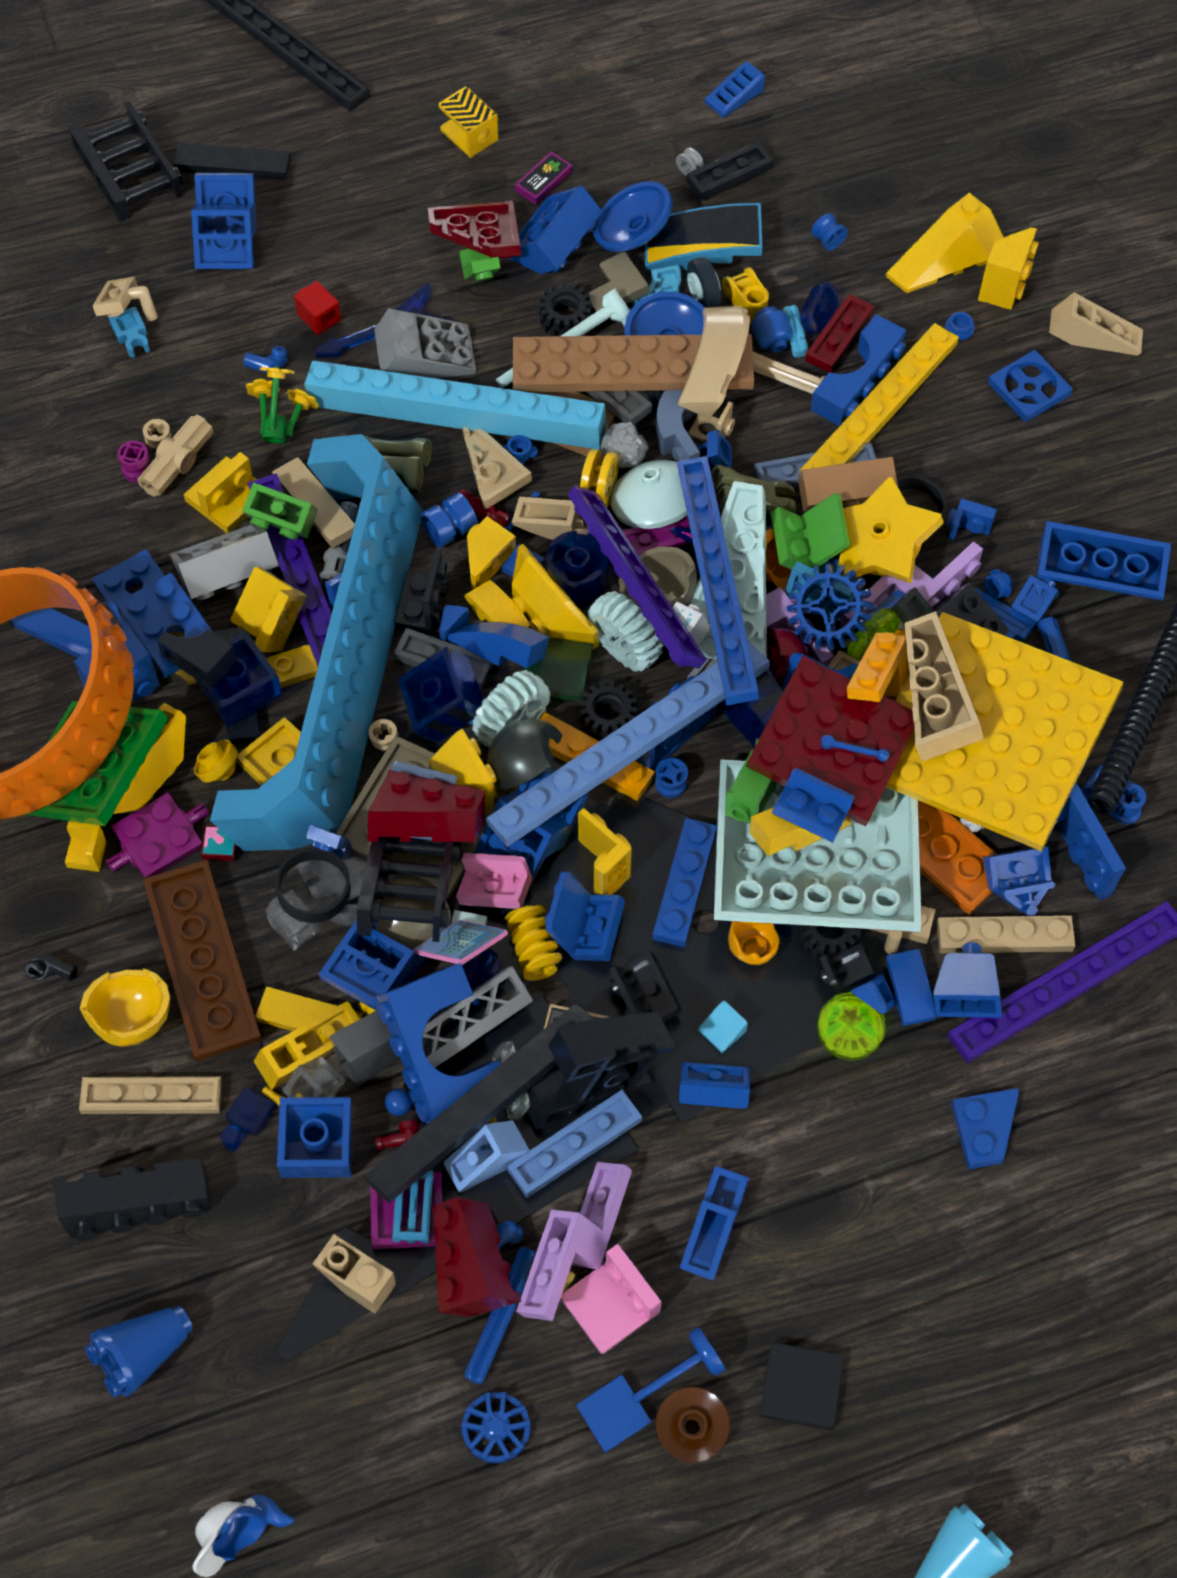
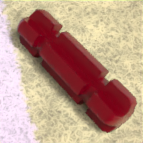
[458,489,510,527]

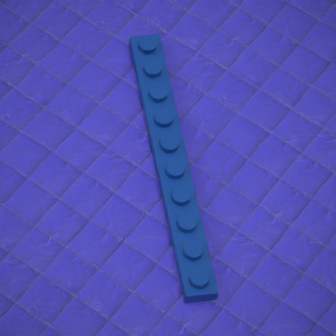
[677,456,759,705]

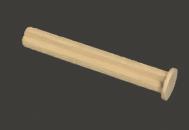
[752,352,825,394]

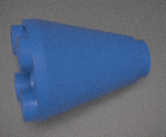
[85,1306,193,1398]

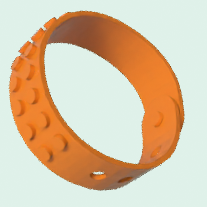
[0,567,134,819]

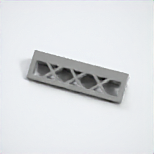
[423,966,533,1068]

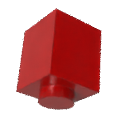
[294,281,341,335]

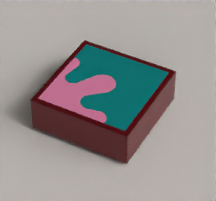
[201,825,237,861]

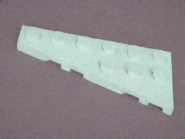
[691,481,767,660]

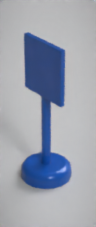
[576,1326,726,1453]

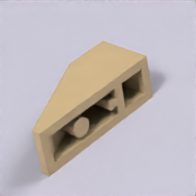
[1049,292,1143,356]

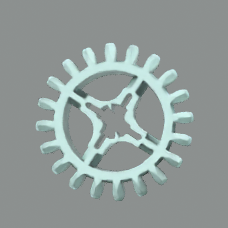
[588,591,663,672]
[472,670,551,748]

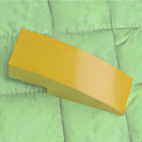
[750,808,851,856]

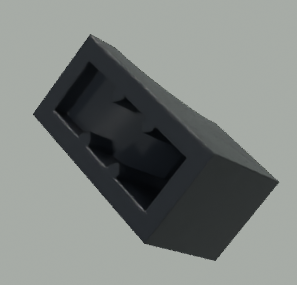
[157,629,237,689]

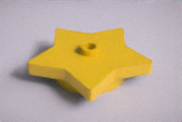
[837,477,944,583]

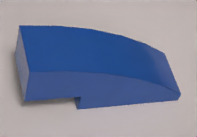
[448,622,549,669]
[680,1166,750,1280]

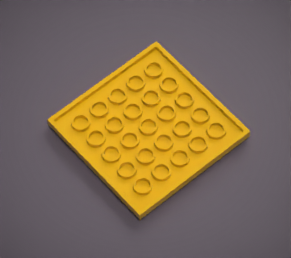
[886,612,1123,851]

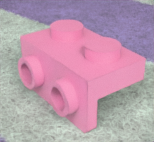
[456,853,532,909]

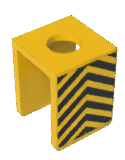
[439,87,498,158]

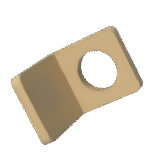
[689,402,735,443]

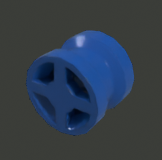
[811,213,848,251]
[655,758,688,798]

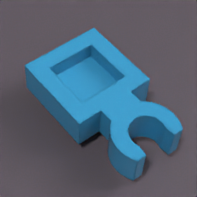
[108,306,150,358]

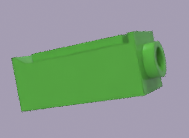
[725,738,778,824]

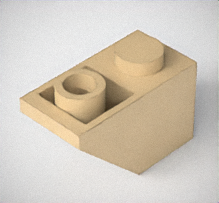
[313,1234,396,1314]

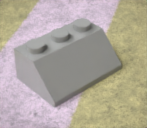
[169,524,279,600]

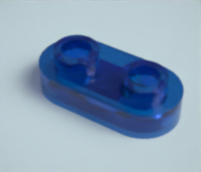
[800,282,839,335]

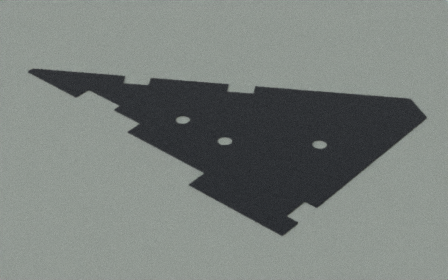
[275,759,929,1361]

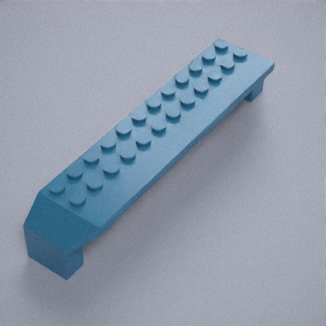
[210,434,423,851]

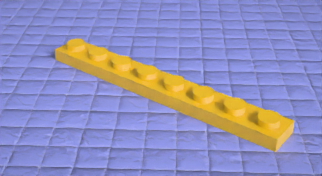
[800,323,959,472]

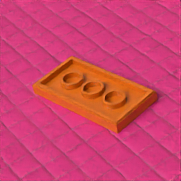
[918,800,997,915]

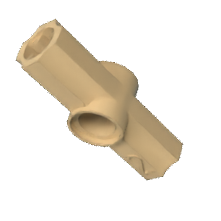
[137,415,213,497]

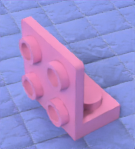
[561,1244,661,1354]

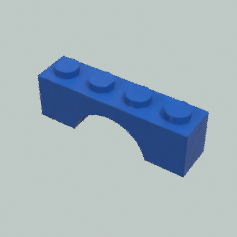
[810,314,907,427]

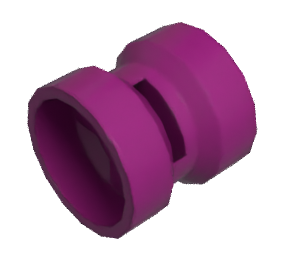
[117,440,151,483]

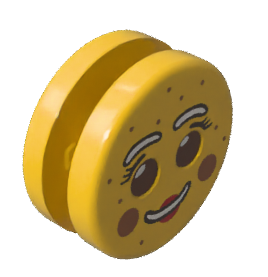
[580,449,619,507]

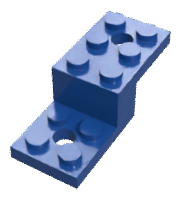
[91,549,213,678]

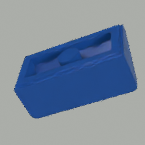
[679,1062,750,1109]

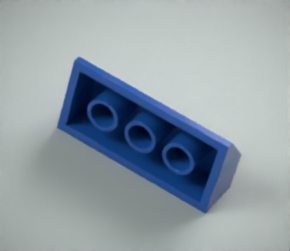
[1036,521,1171,601]

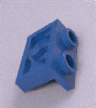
[772,768,855,843]

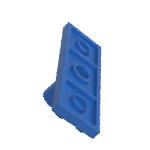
[1056,783,1126,901]

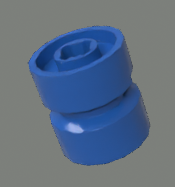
[420,492,478,548]

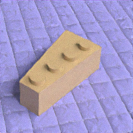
[905,611,984,762]

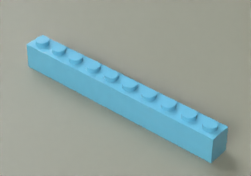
[304,360,606,450]

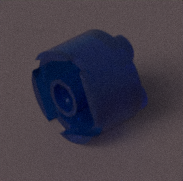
[546,531,609,606]

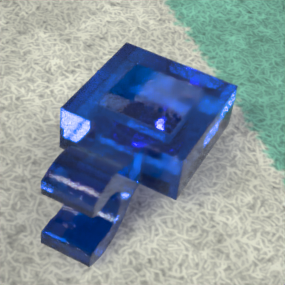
[220,1087,275,1152]

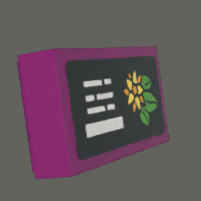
[515,151,573,205]

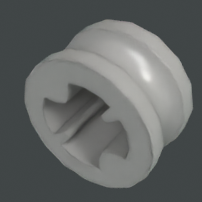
[676,148,704,176]

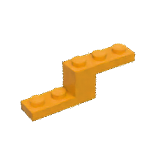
[847,629,910,702]

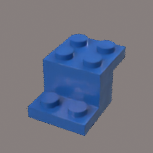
[191,173,257,269]
[475,768,589,885]
[319,919,428,1011]

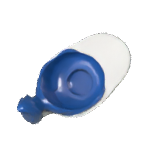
[193,1494,295,1577]

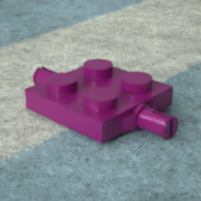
[105,793,209,878]

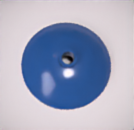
[593,181,673,252]
[624,291,704,336]

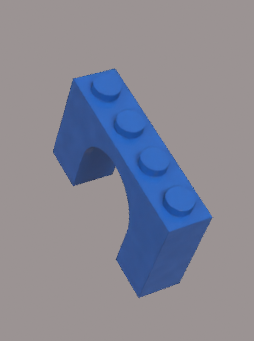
[376,963,500,1124]

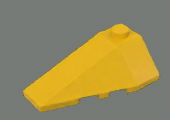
[886,193,1004,293]

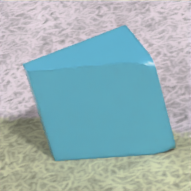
[698,1001,748,1053]

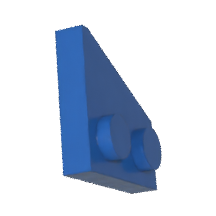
[951,1089,1019,1169]

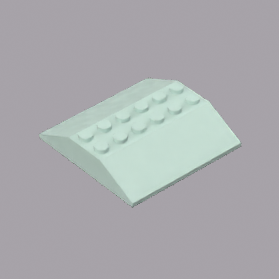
[714,759,921,932]

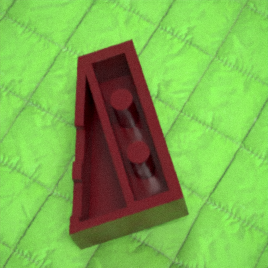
[368,770,485,842]
[433,1197,521,1317]

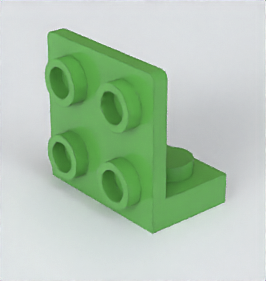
[770,493,850,570]

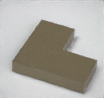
[589,251,650,313]

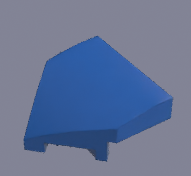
[983,846,1056,916]

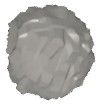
[600,422,649,469]

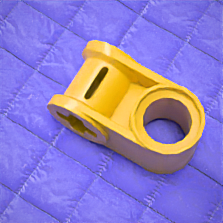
[722,267,769,324]

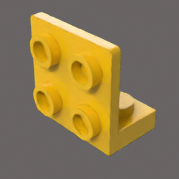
[231,567,307,653]
[578,808,632,895]

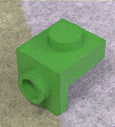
[459,249,501,282]

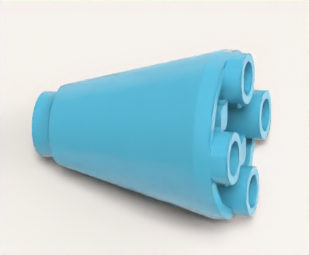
[914,1504,1014,1578]

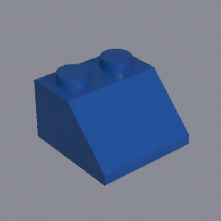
[277,1097,353,1178]

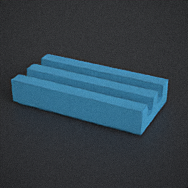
[392,1170,433,1244]

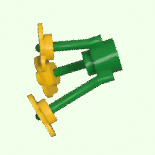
[246,366,319,444]

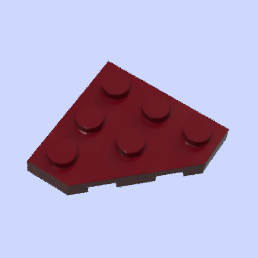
[428,201,521,259]

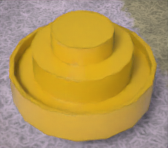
[194,739,238,783]

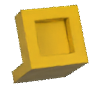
[65,821,107,872]

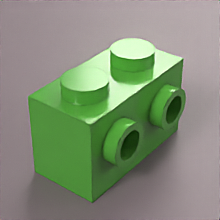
[242,482,318,540]

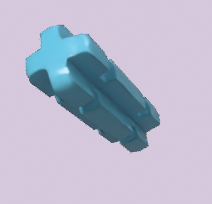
[783,305,808,358]

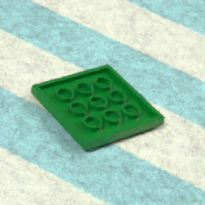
[24,701,169,826]

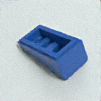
[705,61,765,118]

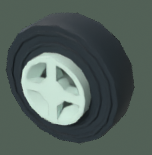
[687,257,721,308]

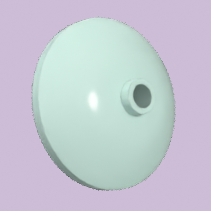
[610,460,687,529]

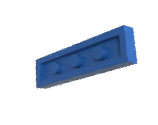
[652,818,717,947]

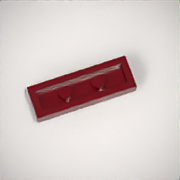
[805,294,874,373]

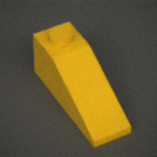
[253,1001,360,1090]

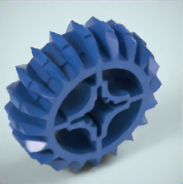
[786,563,874,651]

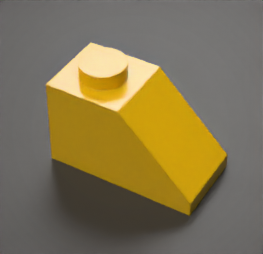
[467,516,516,590]

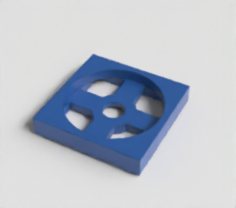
[988,350,1073,423]

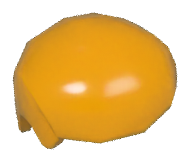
[728,921,780,965]

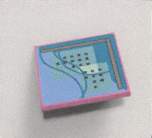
[413,920,508,965]

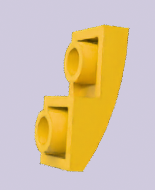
[464,580,531,628]

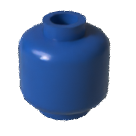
[751,306,793,353]

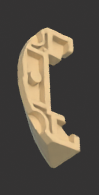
[678,306,750,419]

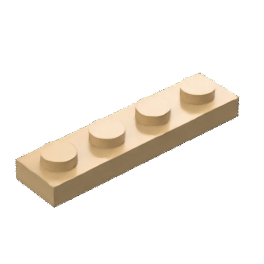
[937,916,1075,954]

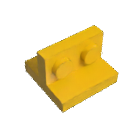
[184,452,257,533]

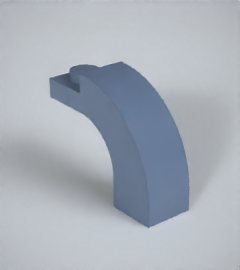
[656,390,700,462]

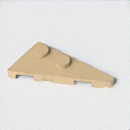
[462,427,532,510]

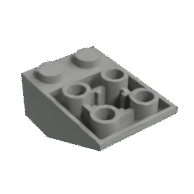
[374,308,476,379]

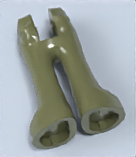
[364,435,432,491]
[711,465,797,518]

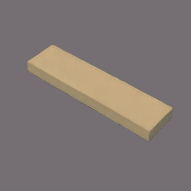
[272,457,355,548]
[79,1076,222,1114]

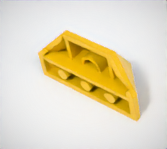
[511,544,599,649]
[114,703,186,814]

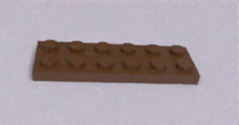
[143,860,262,1062]

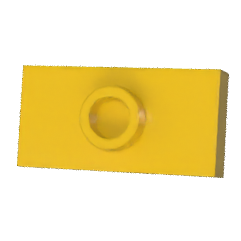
[249,644,318,695]

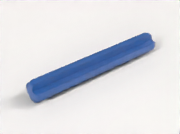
[465,1247,536,1384]

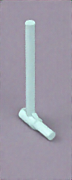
[496,288,630,388]

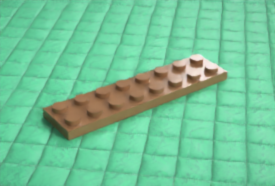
[513,334,754,392]

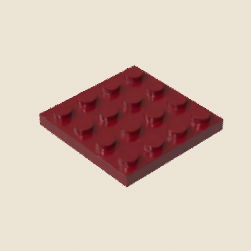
[746,656,915,827]

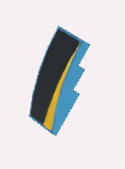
[645,203,762,271]

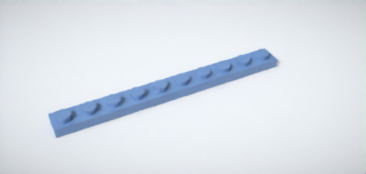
[486,641,770,847]

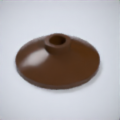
[656,1387,730,1463]

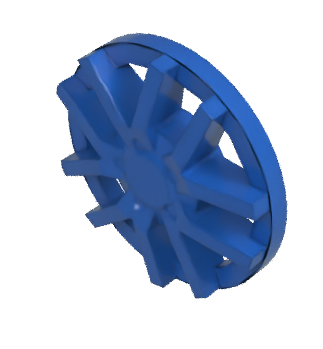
[461,1392,531,1463]

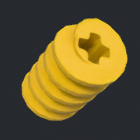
[505,905,562,981]

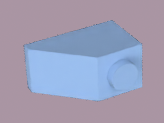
[443,1120,529,1192]

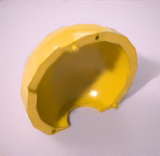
[80,968,170,1047]

